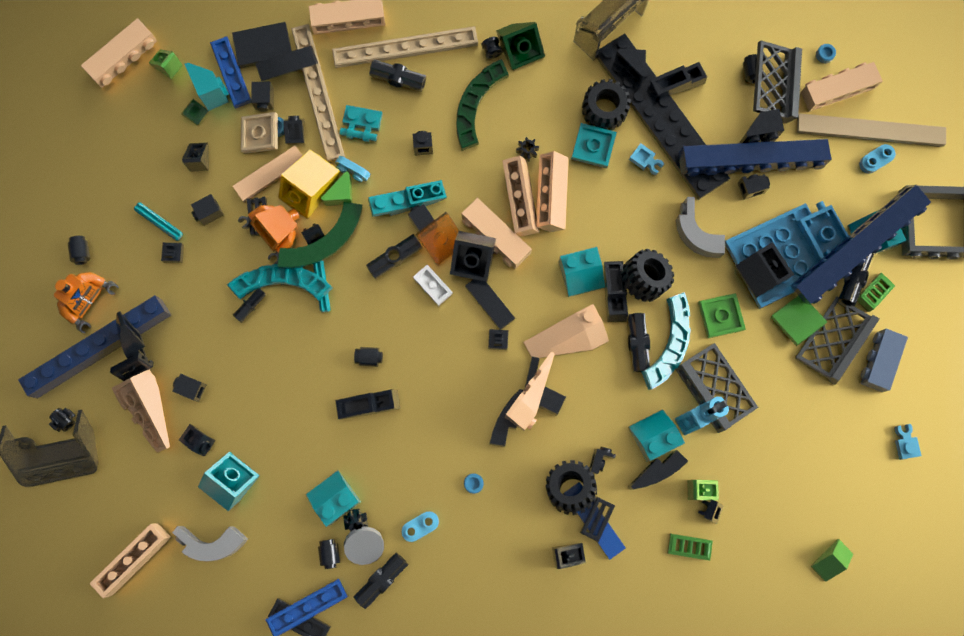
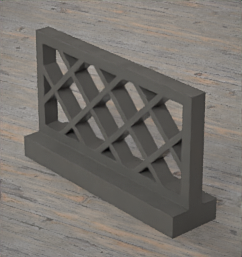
[753,40,802,123]
[796,296,880,385]
[675,343,759,433]

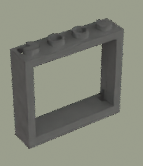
[899,185,964,260]

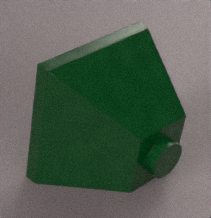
[496,22,545,70]

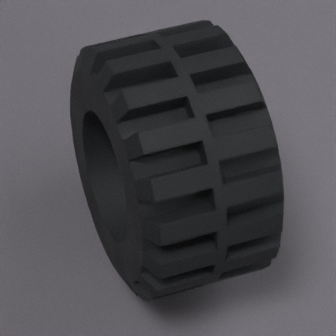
[582,79,631,130]
[621,249,674,302]
[546,460,597,515]

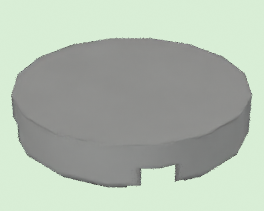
[344,527,384,565]

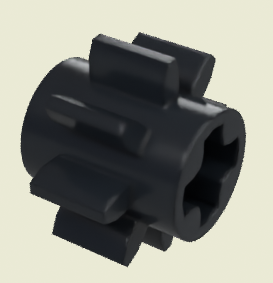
[516,137,539,162]
[49,408,76,432]
[343,508,368,532]

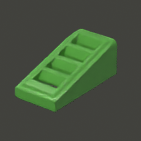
[857,273,895,312]
[668,533,713,561]

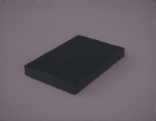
[232,22,292,68]

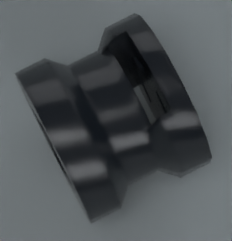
[481,36,503,59]

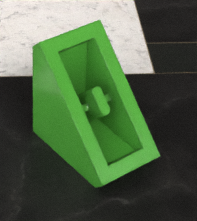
[149,49,183,79]
[321,171,353,206]
[687,480,719,500]
[811,539,853,582]

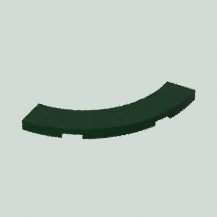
[456,59,509,151]
[277,202,362,269]

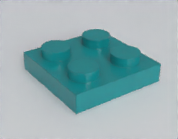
[571,123,617,168]

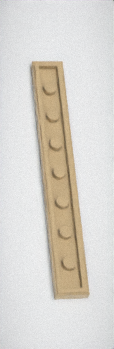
[291,24,345,163]
[332,26,478,68]
[797,113,946,147]

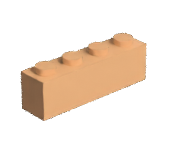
[309,0,385,34]
[81,18,157,88]
[801,62,883,112]
[536,151,568,232]
[502,156,539,237]
[462,198,532,269]
[89,523,172,598]

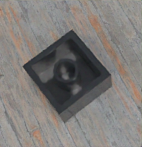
[450,231,496,282]

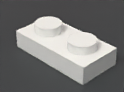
[413,265,453,306]

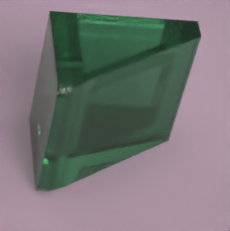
[181,99,208,125]

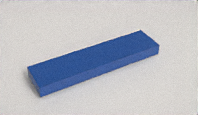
[210,36,251,109]
[563,482,626,560]
[265,579,348,636]

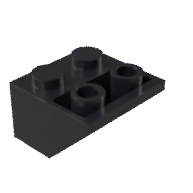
[739,109,784,143]
[735,242,794,299]

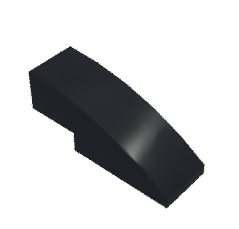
[255,46,318,81]
[650,62,707,96]
[604,261,628,322]
[116,311,147,368]
[335,389,401,419]
[489,389,523,447]
[628,450,688,490]

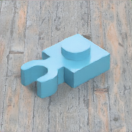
[629,143,664,175]
[895,424,921,460]

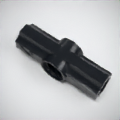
[369,59,426,92]
[366,234,422,279]
[838,253,874,306]
[628,313,650,372]
[353,552,409,609]

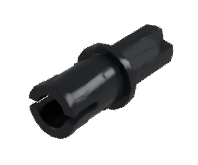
[233,288,266,323]

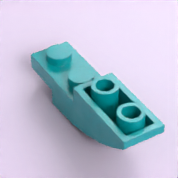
[368,180,447,217]

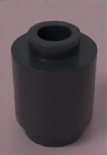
[743,54,763,84]
[68,236,90,265]
[354,347,383,367]
[318,539,340,569]

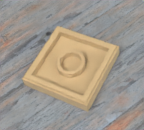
[241,112,278,154]

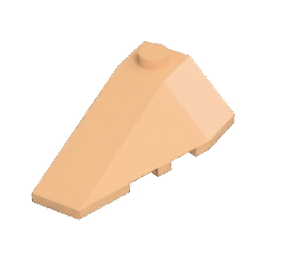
[523,304,609,358]
[505,352,554,431]
[112,369,170,452]

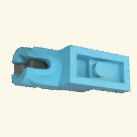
[675,397,729,436]

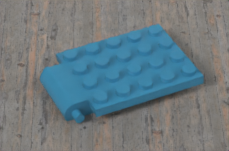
[725,201,849,309]

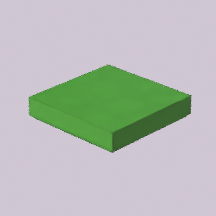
[698,293,746,339]
[771,296,827,346]

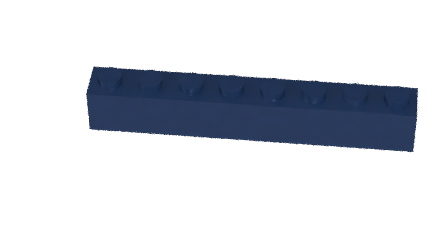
[678,139,832,176]
[790,184,931,304]
[18,295,171,399]

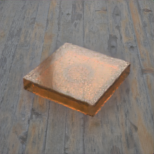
[415,212,459,265]

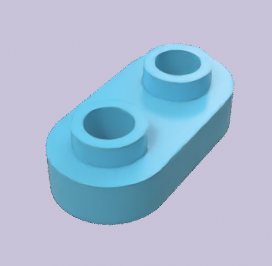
[859,144,896,174]
[335,156,371,182]
[401,511,439,542]

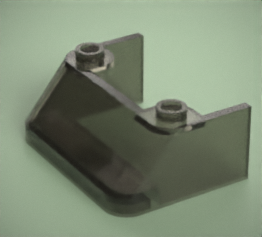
[573,0,649,61]
[0,410,98,487]

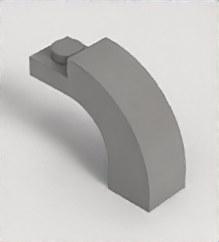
[676,197,725,258]
[172,526,248,561]

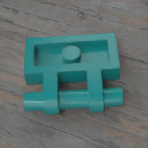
[340,105,383,142]

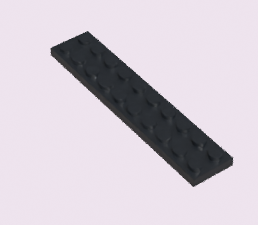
[594,33,731,200]

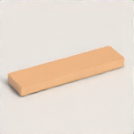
[233,146,302,202]

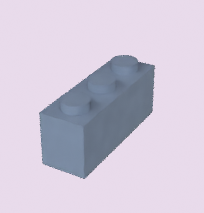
[861,328,908,393]

